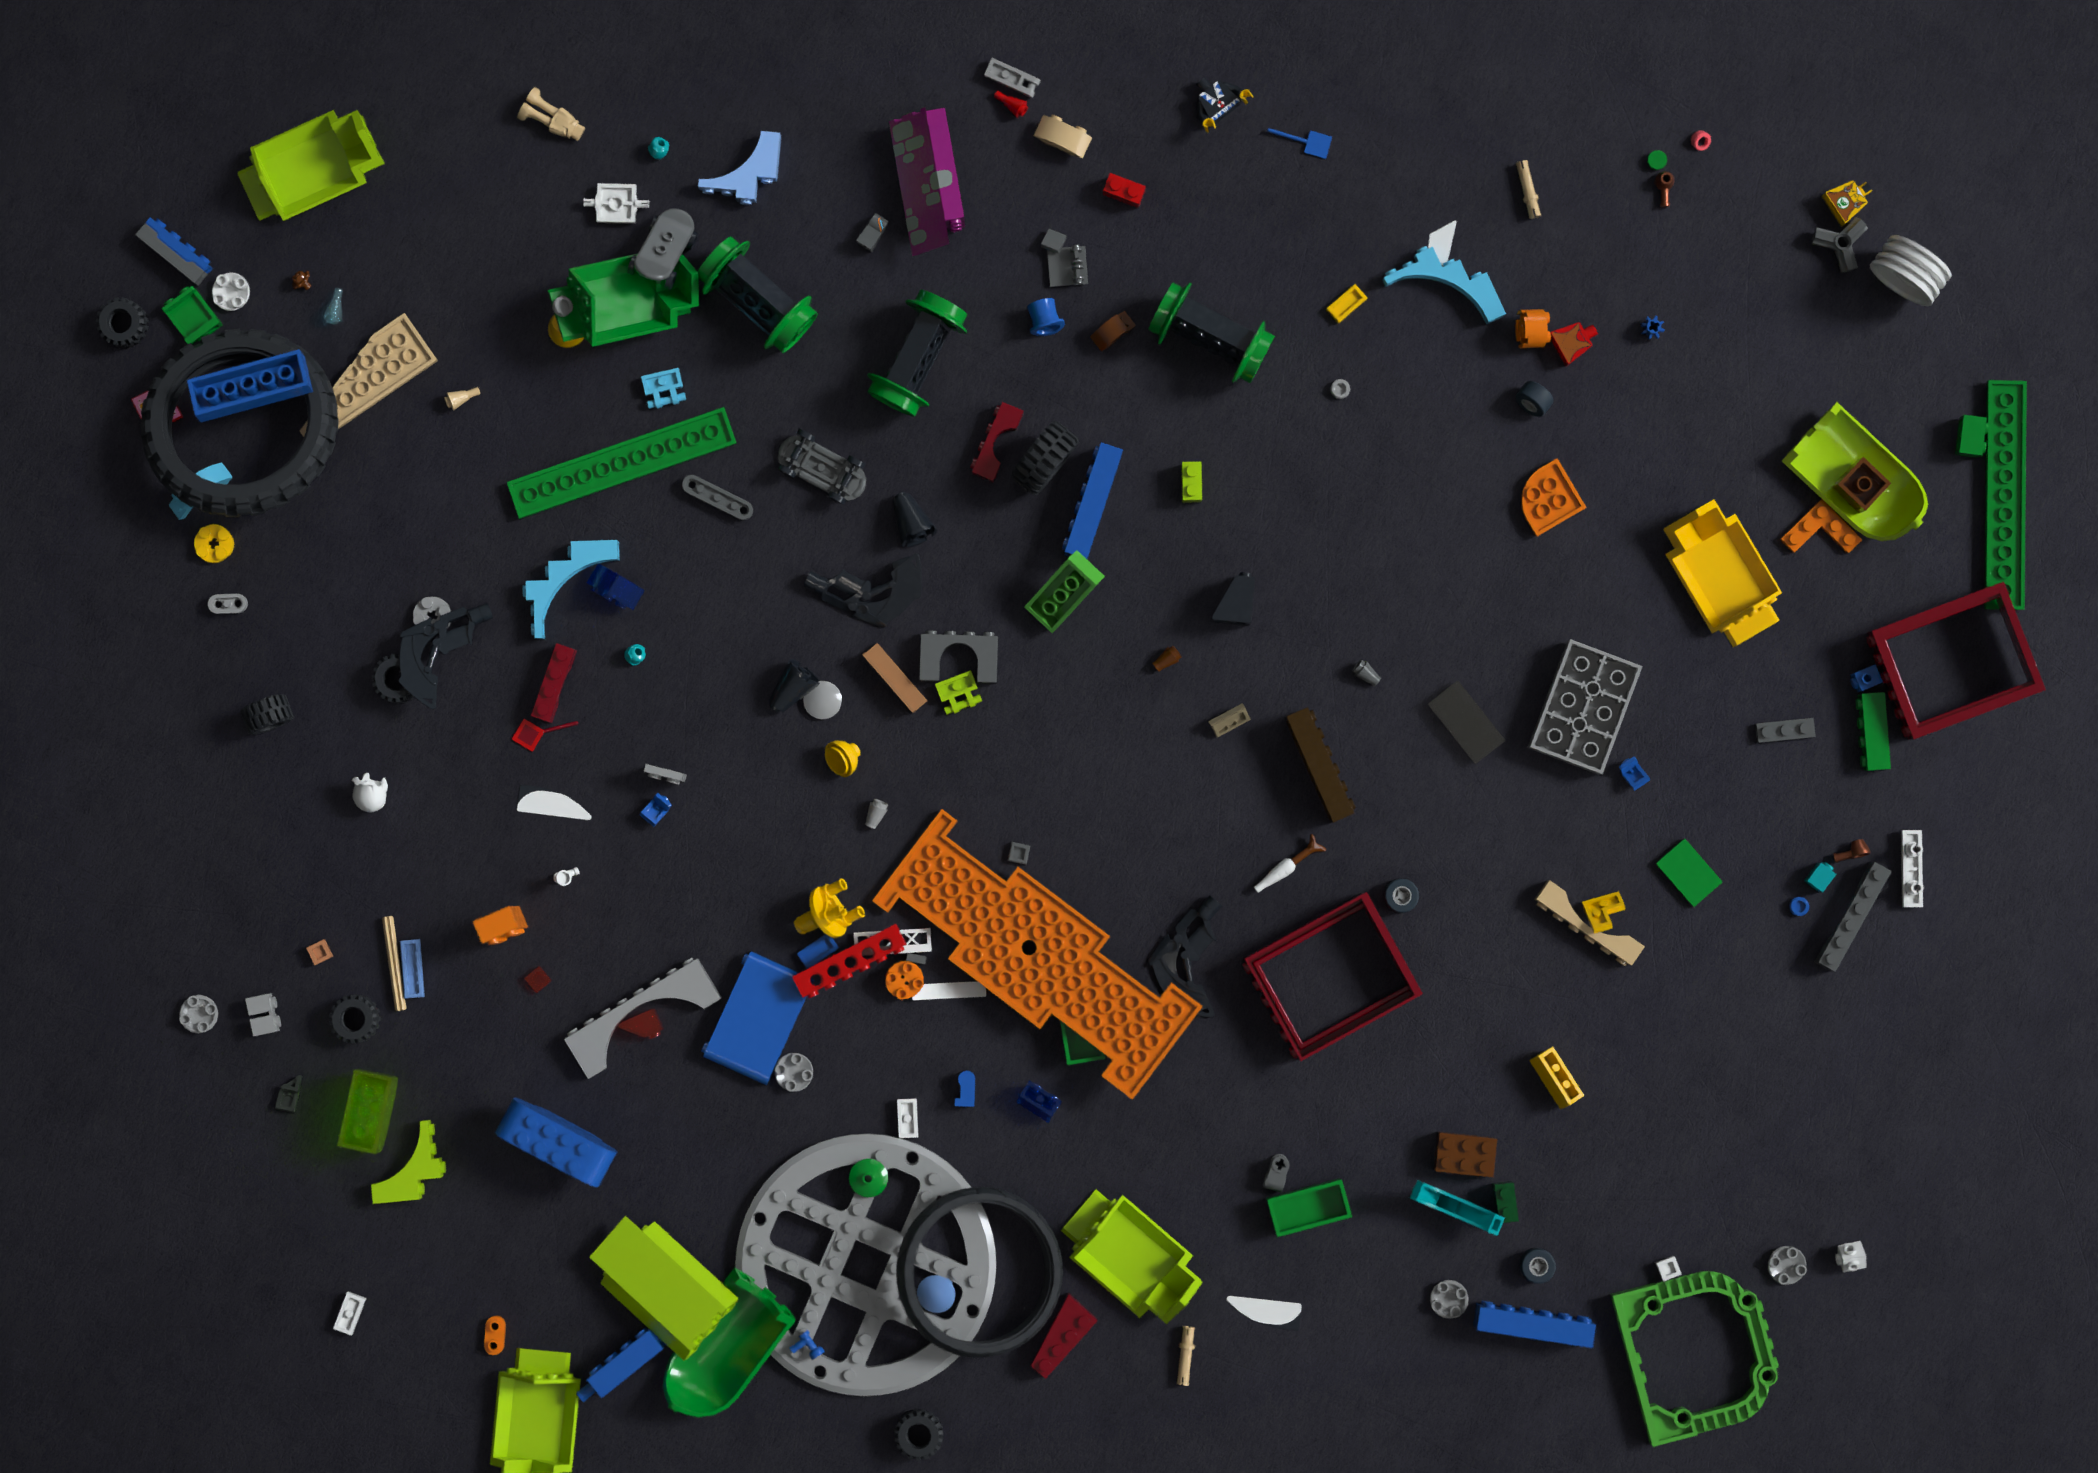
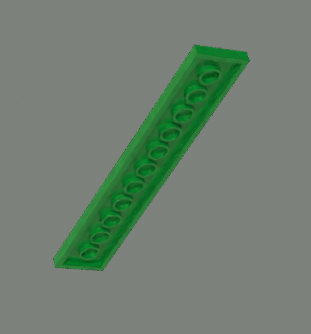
[1984,380,2027,610]
[507,407,737,519]

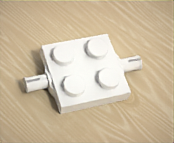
[583,183,649,224]

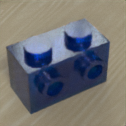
[1017,1080,1062,1123]

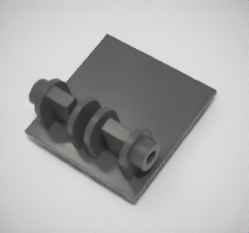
[1047,245,1088,287]

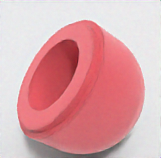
[1691,131,1711,151]

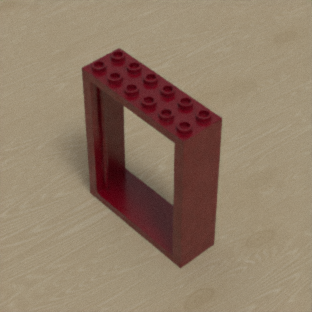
[1866,582,2046,740]
[1242,892,1423,1061]

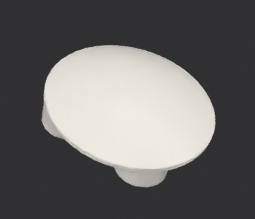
[212,273,250,311]

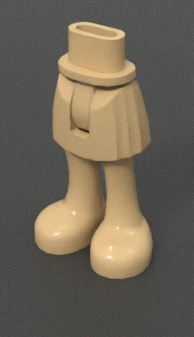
[517,87,585,141]

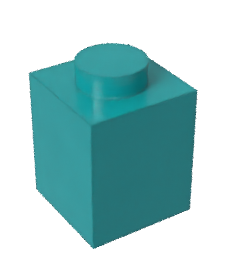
[1804,862,1836,893]

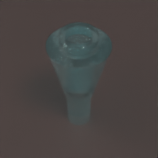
[323,288,343,324]

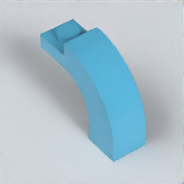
[169,462,232,520]

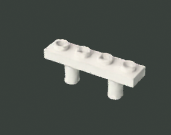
[1901,830,1924,907]

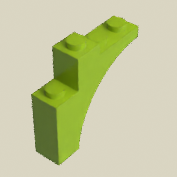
[371,1120,446,1204]

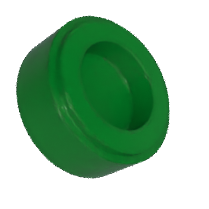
[1647,150,1667,170]

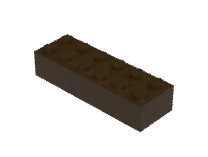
[1284,707,1356,823]

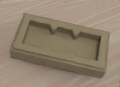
[1209,703,1251,738]

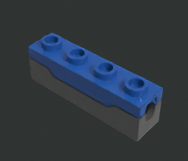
[136,217,213,286]

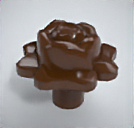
[292,271,311,290]

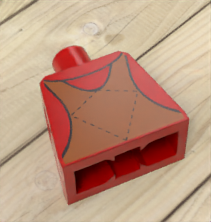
[1550,322,1598,366]

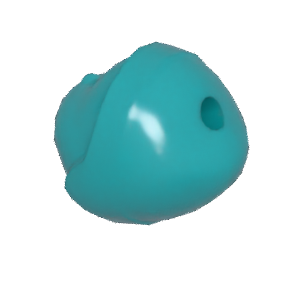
[648,137,669,159]
[624,644,646,665]

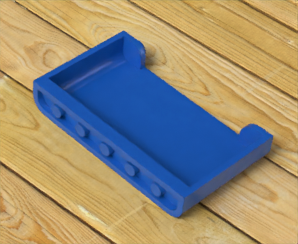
[701,951,814,1085]

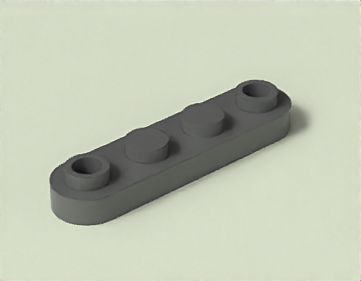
[682,475,753,520]

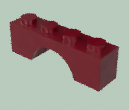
[970,402,1024,483]
[531,643,577,723]

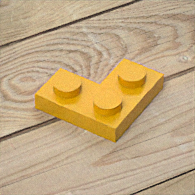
[1582,891,1625,934]

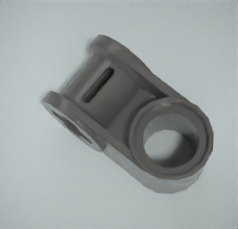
[1263,1154,1289,1193]

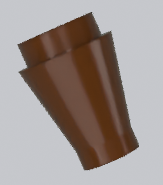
[1153,645,1182,672]

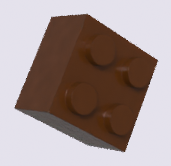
[1832,457,1891,513]

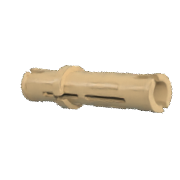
[1516,160,1541,219]
[1177,1326,1195,1386]

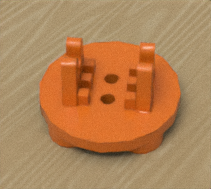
[885,961,924,1000]

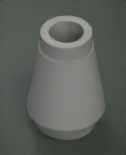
[865,799,888,829]

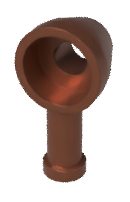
[1655,171,1674,208]
[1833,839,1871,863]

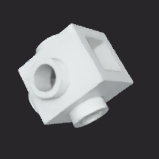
[1835,1241,1866,1272]

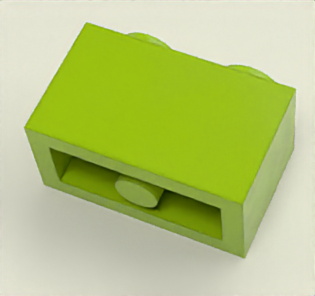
[1181,462,1202,503]

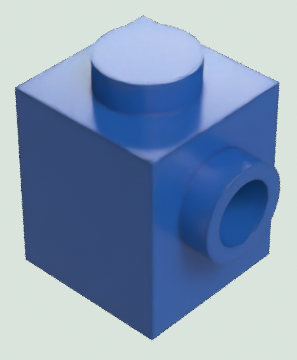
[1850,665,1883,692]

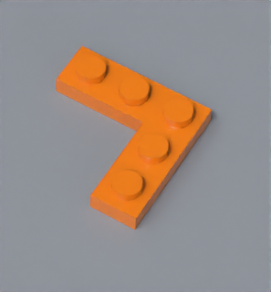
[1780,499,1862,554]

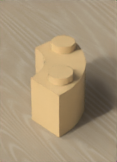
[1034,115,1092,158]

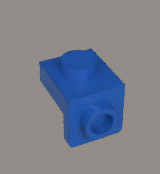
[1619,757,1650,791]
[640,793,672,827]

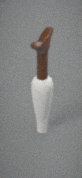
[1254,834,1326,893]

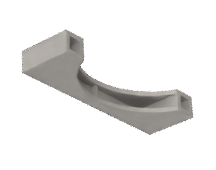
[564,958,722,1079]

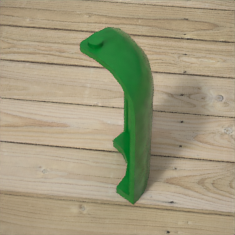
[663,1268,795,1417]

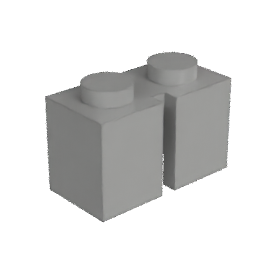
[245,993,281,1036]

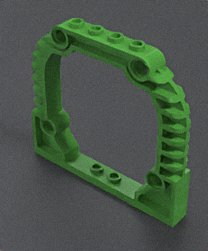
[1610,1271,1779,1447]

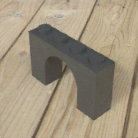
[920,631,998,683]

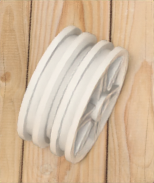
[1870,235,1952,306]

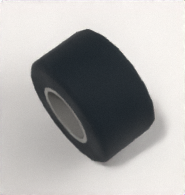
[1516,381,1554,417]
[1383,878,1419,913]
[1520,1248,1556,1284]

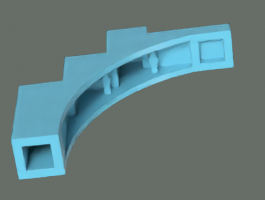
[1382,246,1506,325]
[523,540,619,639]

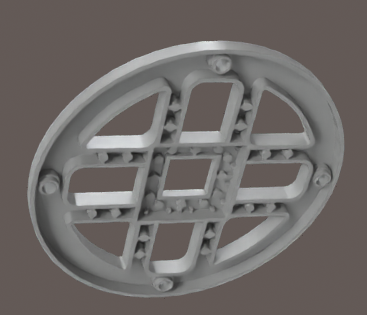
[736,1133,996,1396]

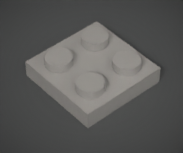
[644,764,687,785]

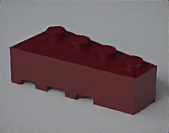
[1031,1293,1097,1379]

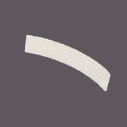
[912,982,986,1000]

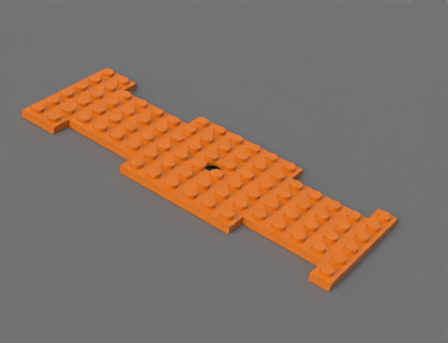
[872,809,1203,1099]

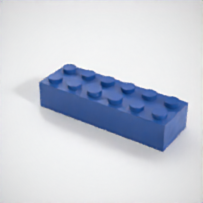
[187,349,313,422]
[1062,442,1123,559]
[1473,1301,1596,1348]

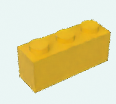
[1529,1047,1584,1109]

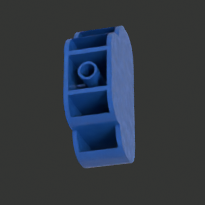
[495,1097,617,1187]

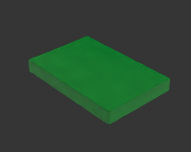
[1655,838,1722,907]

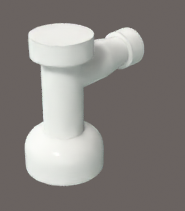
[553,867,580,886]

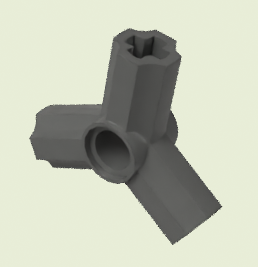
[1812,217,1868,273]

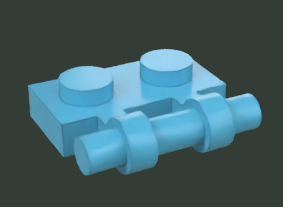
[641,368,686,409]

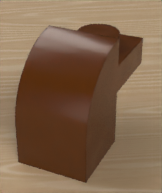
[1090,311,1136,352]

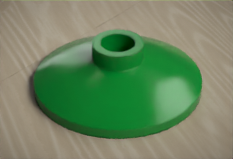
[849,1158,888,1197]

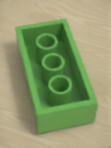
[1025,550,1105,633]

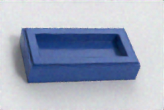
[797,934,839,969]

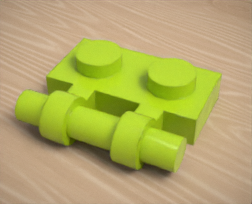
[935,671,982,715]

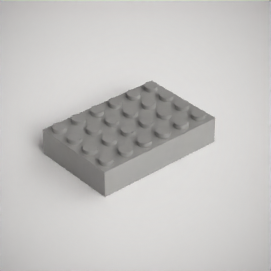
[1527,639,1642,775]

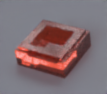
[524,966,552,993]

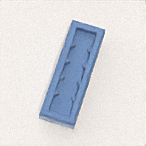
[400,939,425,999]

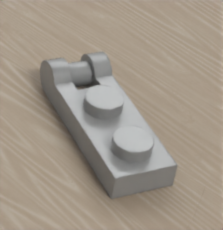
[984,58,1040,98]

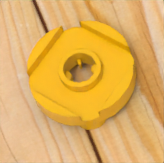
[194,524,234,563]

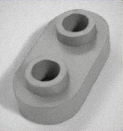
[208,594,248,614]

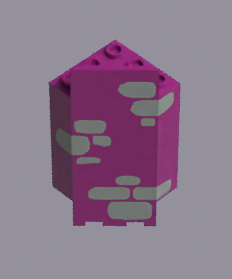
[889,107,965,256]

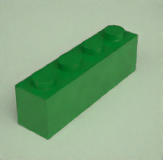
[1855,692,1891,771]

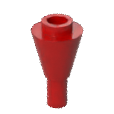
[994,91,1028,118]

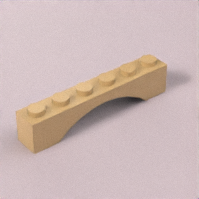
[1534,880,1645,966]

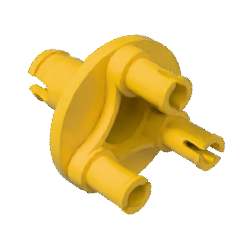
[794,879,865,938]

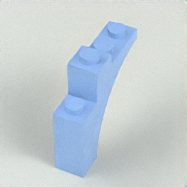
[698,131,781,205]

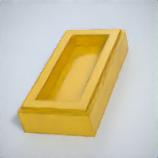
[1326,284,1367,324]

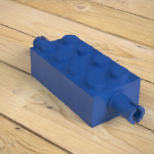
[576,1327,666,1402]

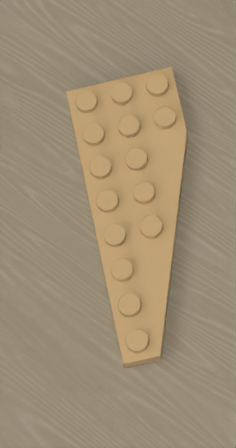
[300,313,438,437]

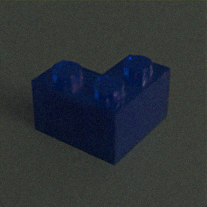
[587,563,645,610]

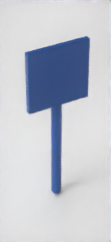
[1267,128,1332,159]

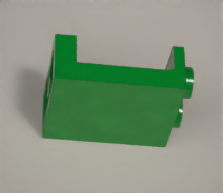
[162,286,223,344]

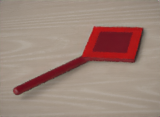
[512,719,578,752]

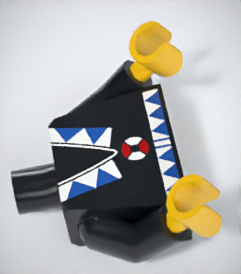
[1196,78,1253,133]

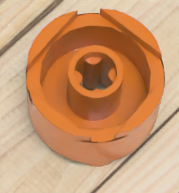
[1515,309,1551,348]

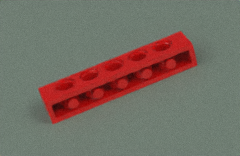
[792,924,907,999]

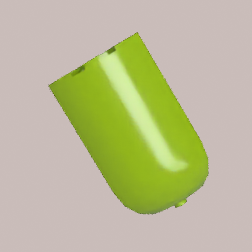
[1782,402,1928,541]

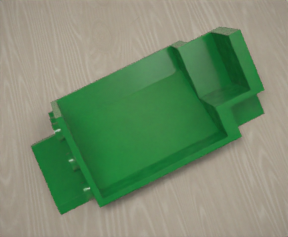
[548,254,699,347]

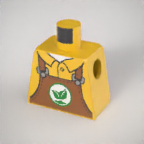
[1822,181,1872,226]

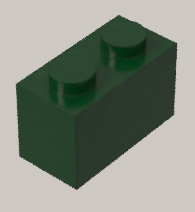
[1492,1181,1519,1223]

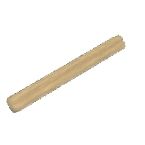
[382,916,406,1011]

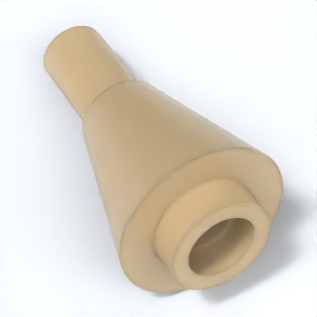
[444,387,480,410]

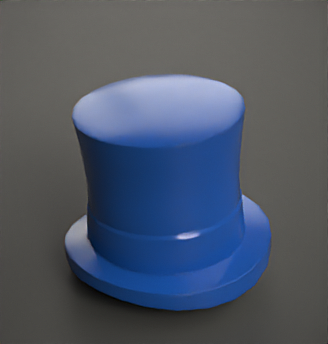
[1027,298,1065,336]

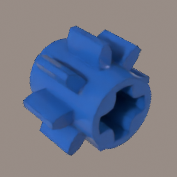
[1640,316,1665,340]

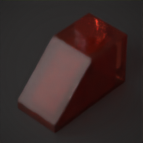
[618,1008,664,1039]

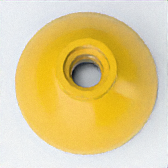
[825,740,860,777]

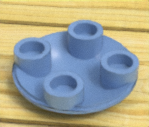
[917,1275,955,1313]

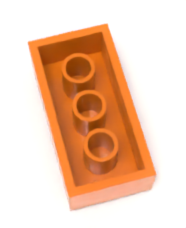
[473,906,528,945]

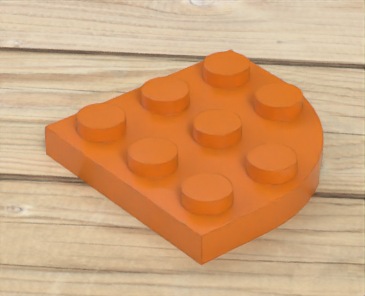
[1521,458,1587,537]

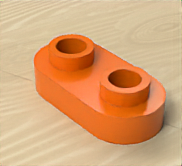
[484,1316,506,1355]

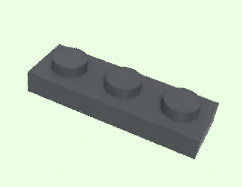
[1755,718,1816,743]

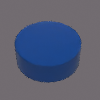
[1789,897,1809,916]

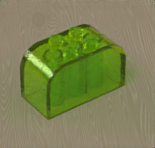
[337,1068,398,1154]

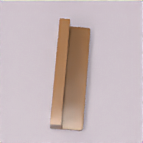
[862,643,927,713]

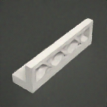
[854,928,932,955]

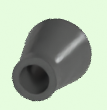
[1352,659,1381,686]

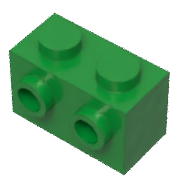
[1955,415,1989,458]

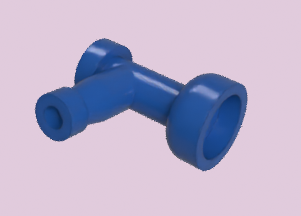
[789,1330,825,1360]

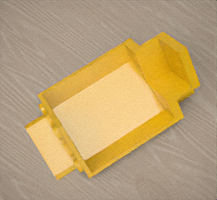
[1663,500,1782,647]

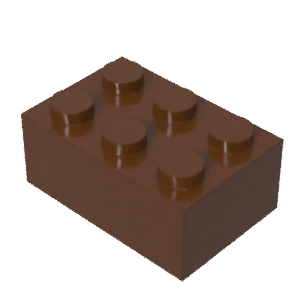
[1433,1131,1497,1177]

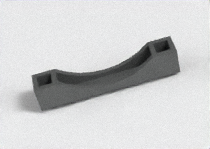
[1814,862,1892,972]

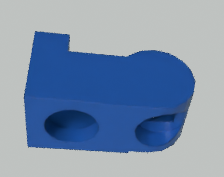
[955,1070,975,1107]

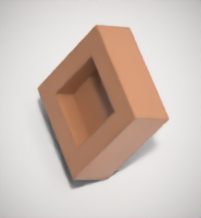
[307,939,333,965]

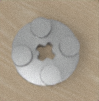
[413,597,451,629]

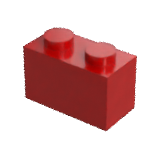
[1103,173,1146,208]

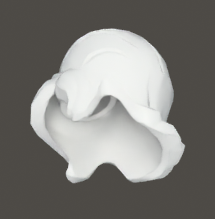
[352,773,388,812]

